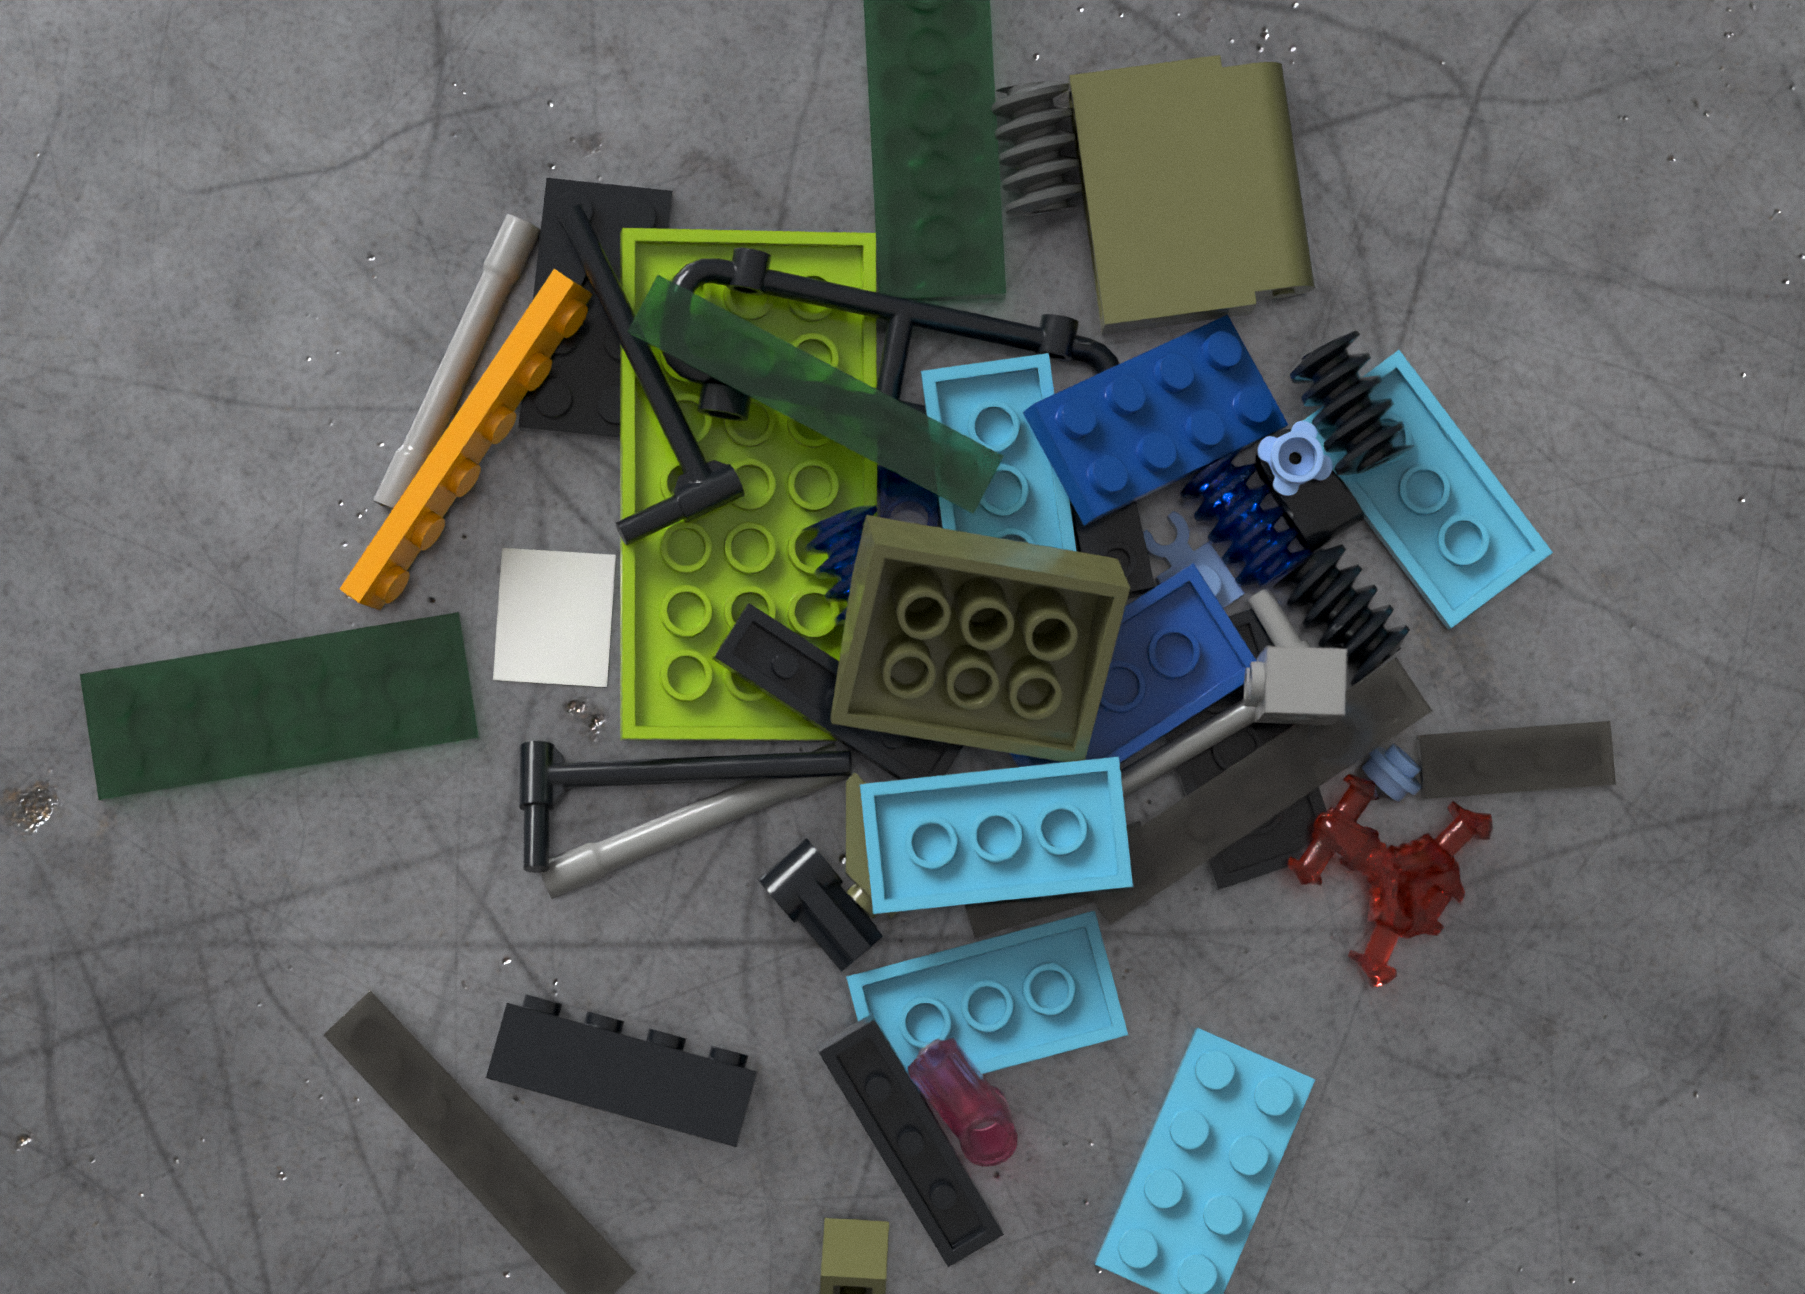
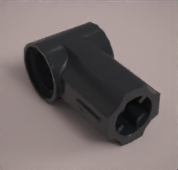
[757,838,883,972]

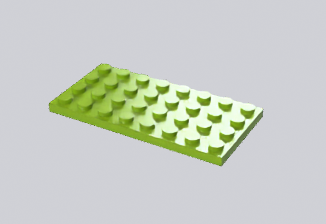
[620,228,877,741]

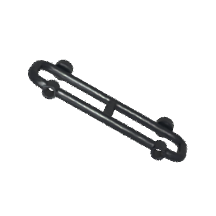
[660,248,1119,432]

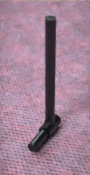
[558,204,745,546]
[519,741,852,873]

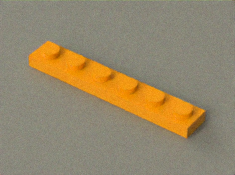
[340,269,593,610]

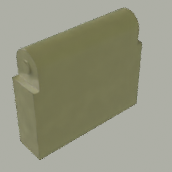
[1067,55,1315,335]

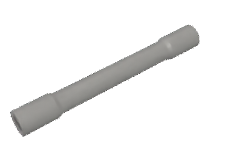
[373,214,541,510]
[540,742,848,899]

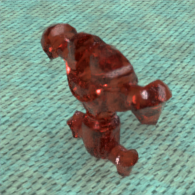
[1288,773,1493,988]

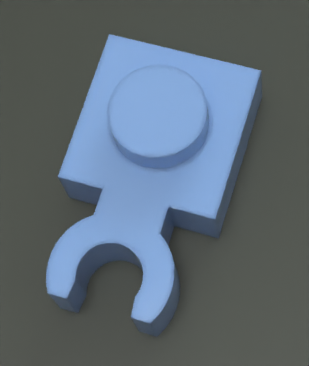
[1143,511,1245,609]

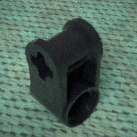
[1255,429,1364,554]

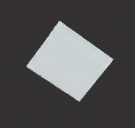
[493,548,616,687]

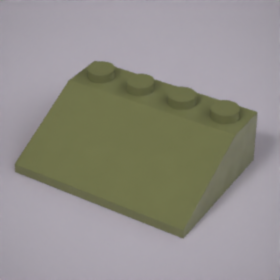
[831,515,1130,762]

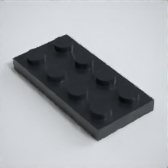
[519,178,673,441]
[1164,609,1340,890]

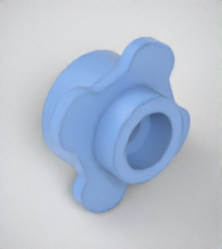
[1257,421,1333,496]

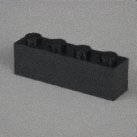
[486,994,758,1147]

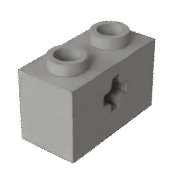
[1244,646,1347,725]

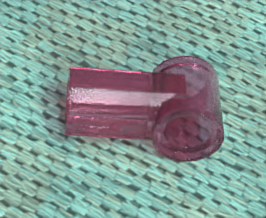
[908,1038,1018,1167]

